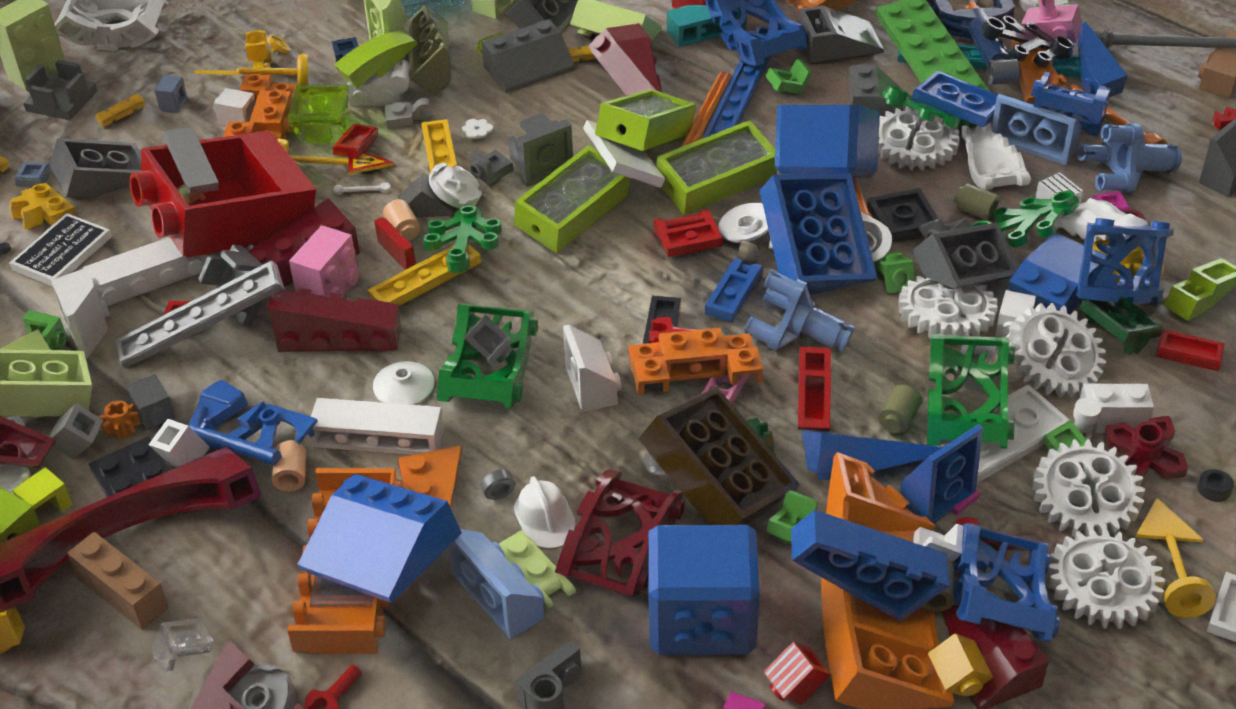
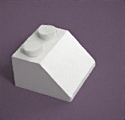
[51,268,110,358]
[563,325,622,412]

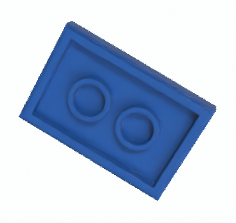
[912,71,998,128]

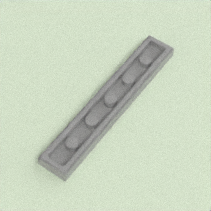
[115,261,284,369]

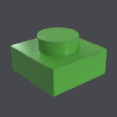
[1042,420,1086,452]

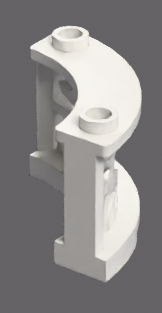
[54,0,169,51]

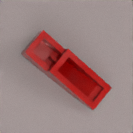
[798,347,831,431]

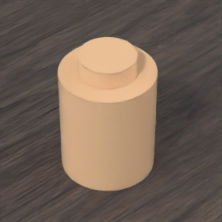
[383,199,421,241]
[272,440,307,491]

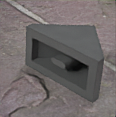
[398,174,453,217]

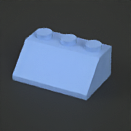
[992,94,1083,165]
[448,529,545,640]

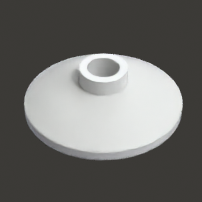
[719,203,769,242]
[373,361,435,405]

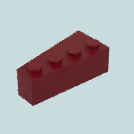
[248,198,360,287]

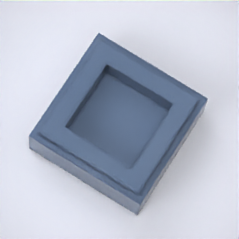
[14,162,52,187]

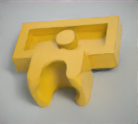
[245,30,272,78]
[9,183,76,229]

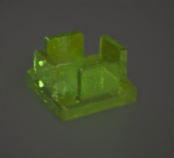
[288,85,350,143]

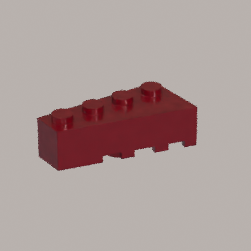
[268,285,401,352]

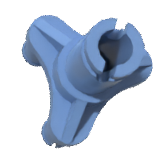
[1077,123,1182,194]
[743,269,855,353]

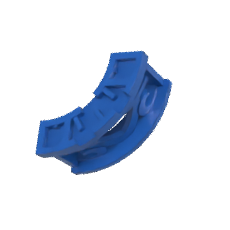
[705,0,808,66]
[1031,72,1112,137]
[1076,218,1174,303]
[953,523,1060,642]

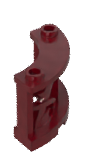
[555,469,685,597]

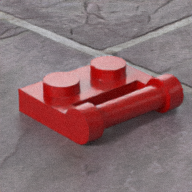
[653,209,723,257]

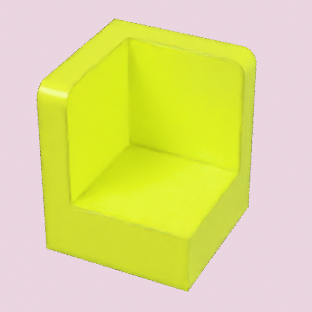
[12,467,73,512]

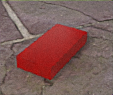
[332,124,378,159]
[374,217,416,270]
[1156,329,1225,371]

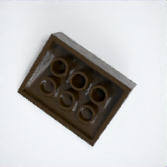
[638,387,800,525]

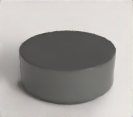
[480,469,515,500]

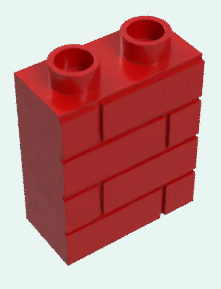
[130,130,316,258]

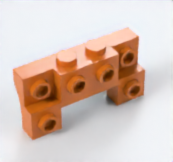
[223,73,300,140]
[628,328,764,395]

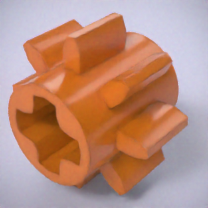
[98,401,141,439]

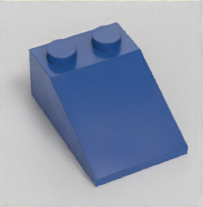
[1009,233,1107,315]
[900,424,983,524]

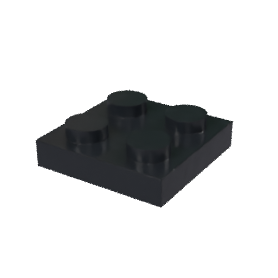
[867,188,938,241]
[89,436,170,497]

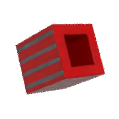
[764,641,831,705]

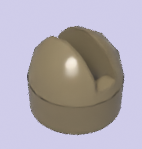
[737,240,759,264]

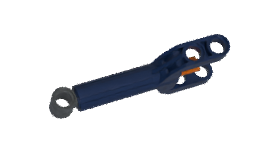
[930,0,1020,84]

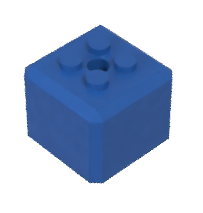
[775,105,880,178]
[649,525,760,655]

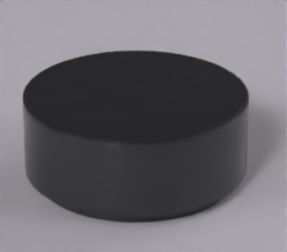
[1197,469,1234,502]

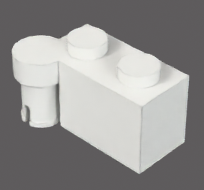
[347,60,411,106]
[1073,383,1154,440]

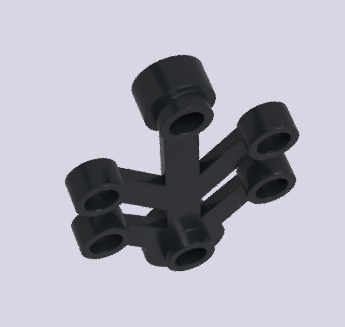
[982,16,1074,68]

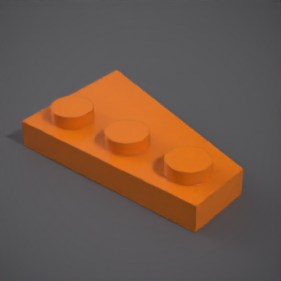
[1010,40,1068,105]
[398,445,462,510]

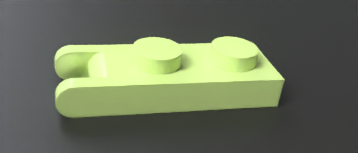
[499,530,576,610]

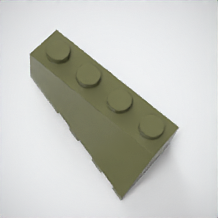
[408,5,451,96]

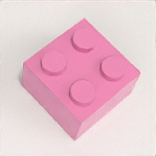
[289,225,359,297]

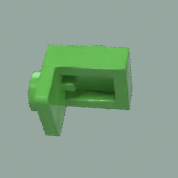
[765,59,812,94]
[875,252,915,294]
[22,311,68,350]
[766,490,819,543]

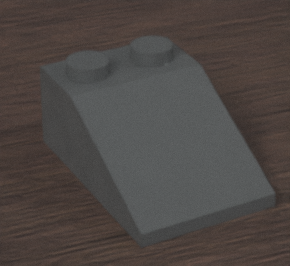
[50,138,141,199]

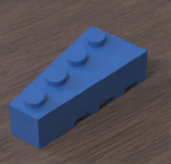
[791,510,950,622]

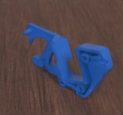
[189,380,318,466]

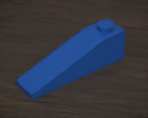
[802,430,943,481]

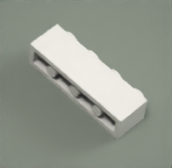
[82,237,207,306]
[310,398,444,455]

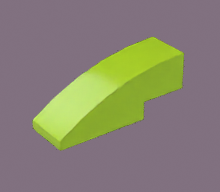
[334,30,418,89]
[1163,258,1236,321]

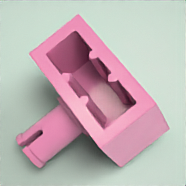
[1021,0,1082,43]

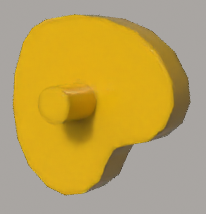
[267,34,291,55]

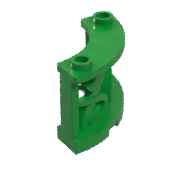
[436,303,539,409]
[927,334,1015,449]

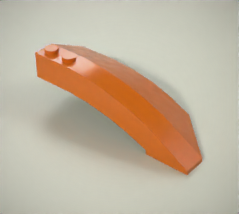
[821,452,954,709]

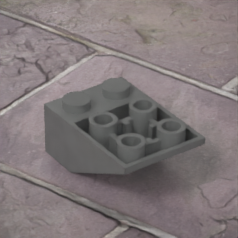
[798,6,884,63]

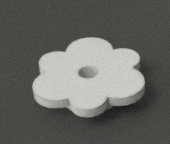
[462,119,493,139]

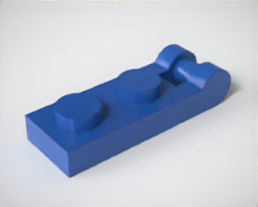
[705,258,763,322]

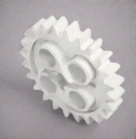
[878,107,960,171]
[898,276,998,338]
[1006,303,1106,398]
[1032,439,1145,537]
[1046,529,1165,629]

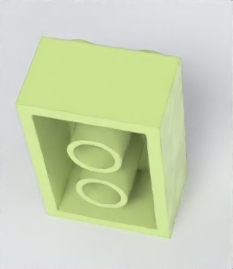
[0,0,66,91]
[0,349,92,418]

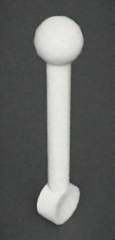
[333,183,391,195]

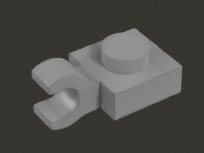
[385,98,432,129]

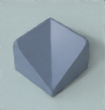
[154,75,188,113]

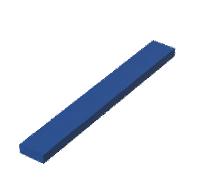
[702,25,772,139]

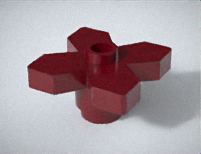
[1104,416,1188,483]

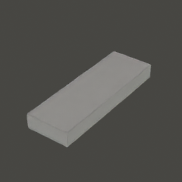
[164,127,219,194]

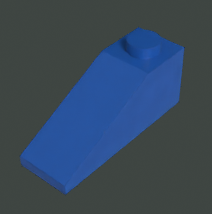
[1077,22,1127,98]

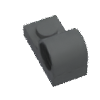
[515,641,582,709]

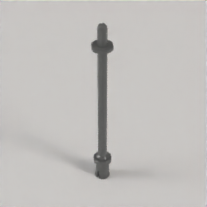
[1094,29,1236,49]

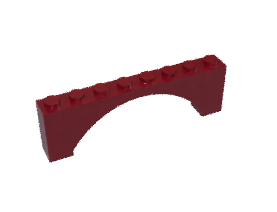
[0,447,261,613]

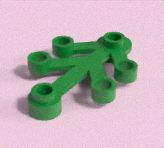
[882,85,976,129]
[970,190,1080,248]
[423,205,502,273]

